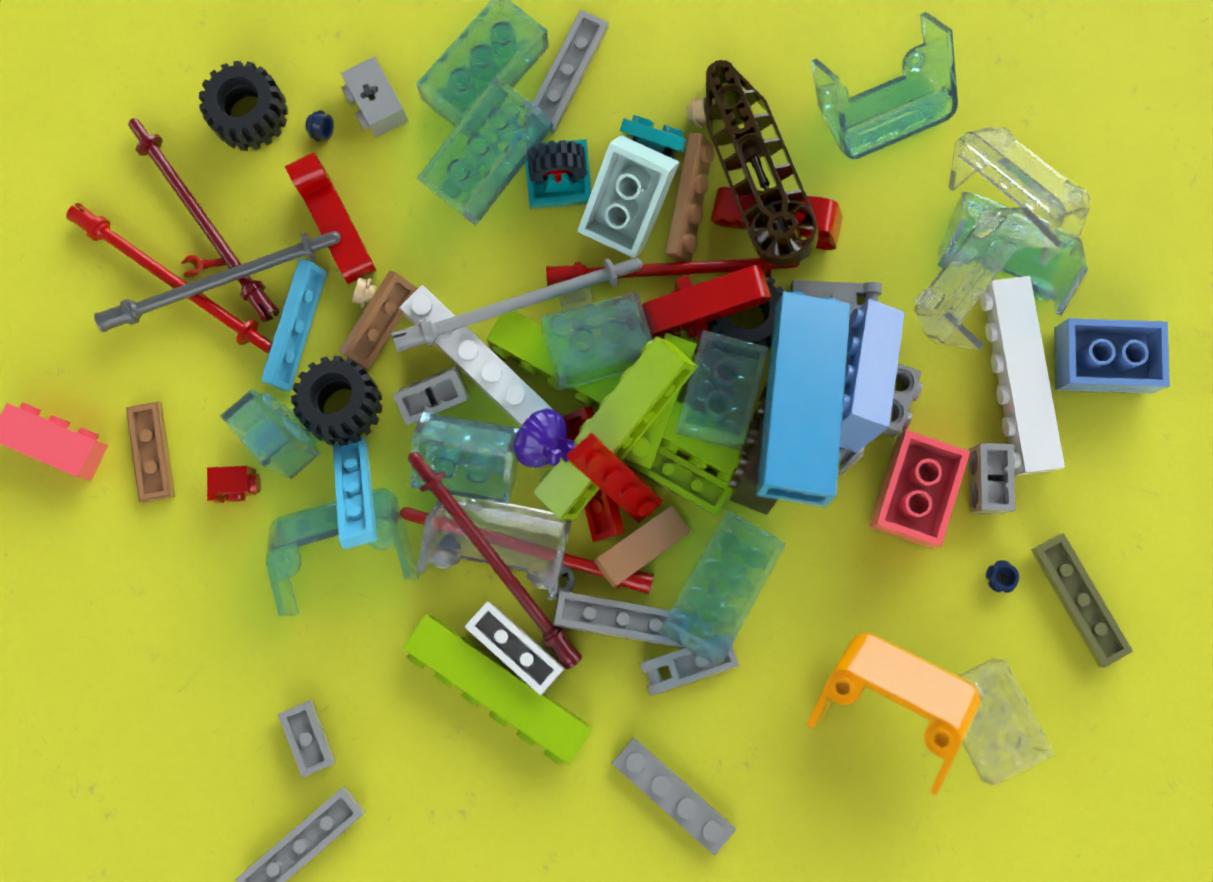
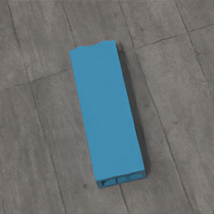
[756,291,851,507]

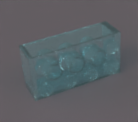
[416,0,549,138]
[416,76,554,226]
[659,510,786,666]

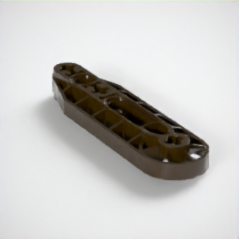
[706,60,819,267]

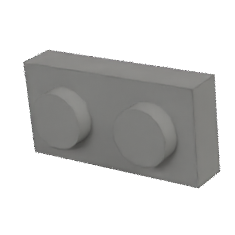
[278,700,337,778]

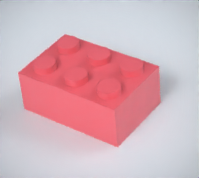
[868,430,971,549]

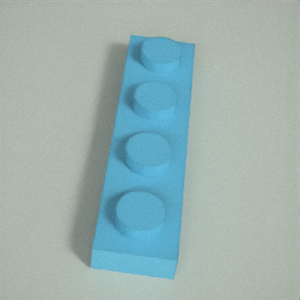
[261,259,328,392]
[333,436,377,550]

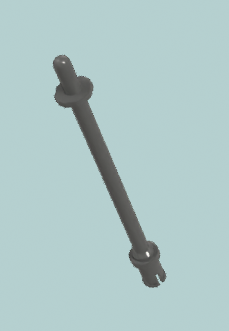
[94,231,341,332]

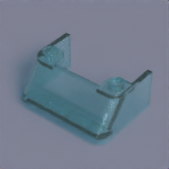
[811,12,958,159]
[938,192,1088,315]
[266,488,419,616]

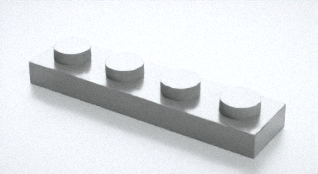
[526,10,608,134]
[553,591,690,648]
[612,737,737,856]
[235,786,366,882]

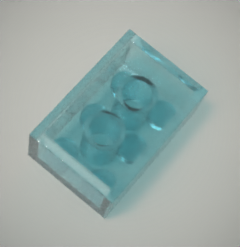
[541,292,653,390]
[675,330,769,450]
[220,389,321,479]
[411,412,519,504]

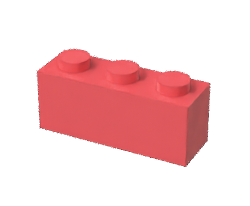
[0,402,108,481]

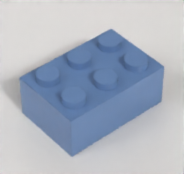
[1054,318,1170,394]

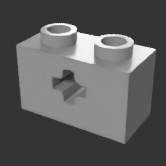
[341,56,408,138]

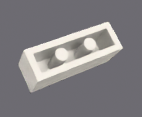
[465,601,565,696]

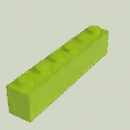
[533,336,698,519]
[402,614,593,765]

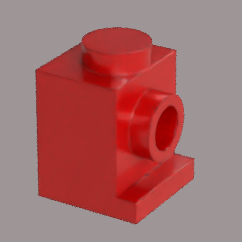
[207,466,261,503]

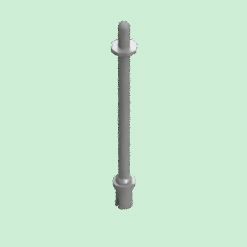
[391,258,643,353]

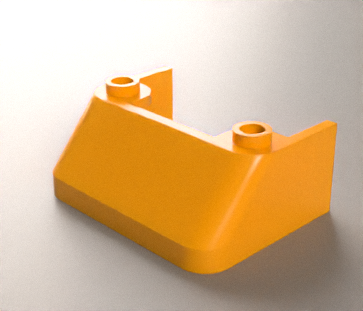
[807,632,981,795]

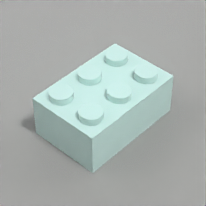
[577,135,679,258]

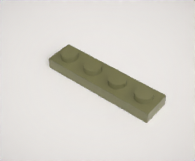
[1031,533,1133,668]

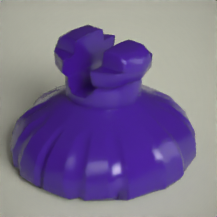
[514,408,576,468]

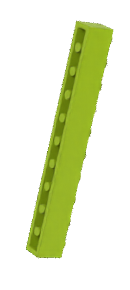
[486,311,745,484]

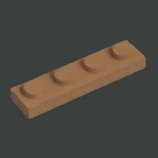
[665,132,714,262]

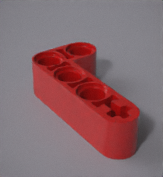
[285,152,377,285]
[711,187,843,251]
[639,265,772,341]

